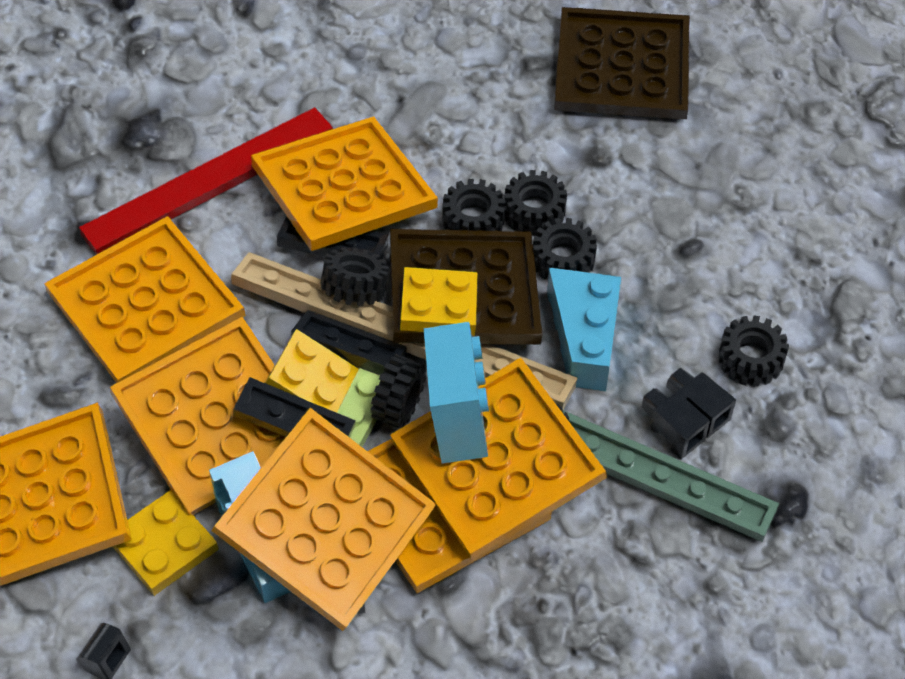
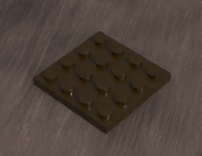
[554,7,690,119]
[390,229,543,345]

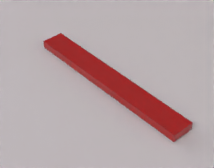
[79,107,333,255]

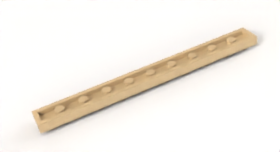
[231,252,577,410]

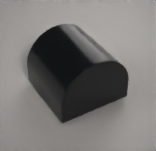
[76,623,131,679]

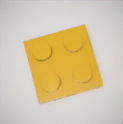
[400,267,477,336]
[265,329,359,413]
[112,490,219,596]

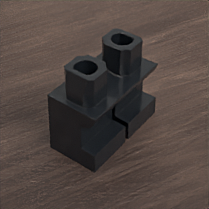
[641,367,736,460]

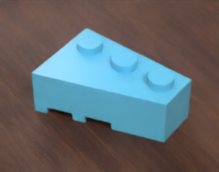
[547,267,621,391]
[424,322,489,464]
[209,451,291,603]

